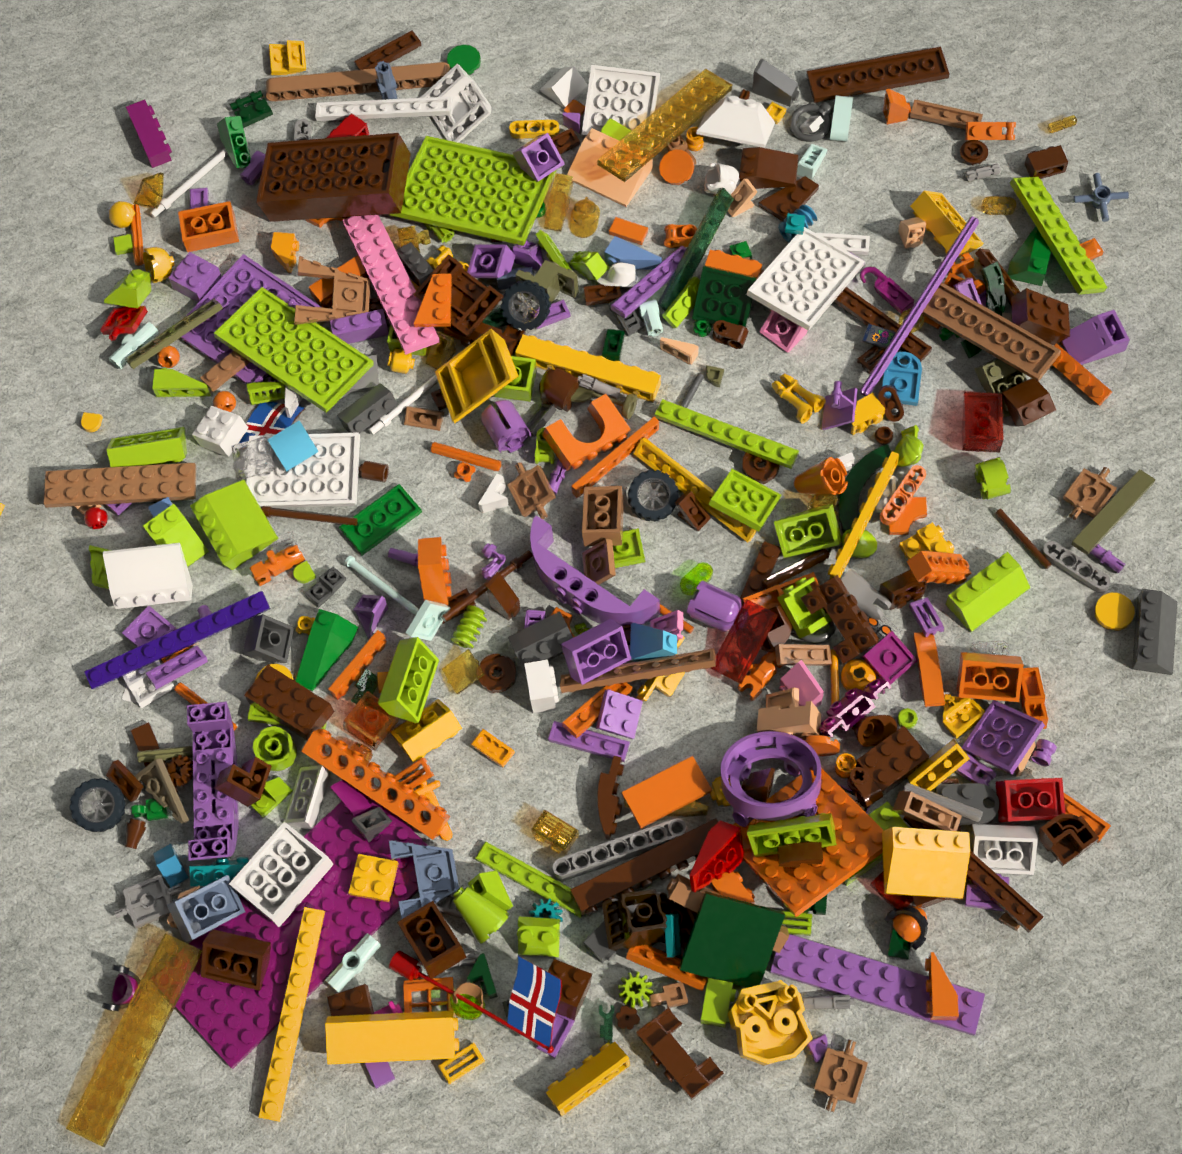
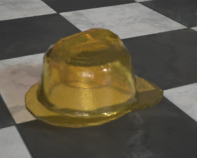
[570,197,600,238]

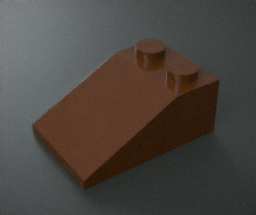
[739,147,799,189]

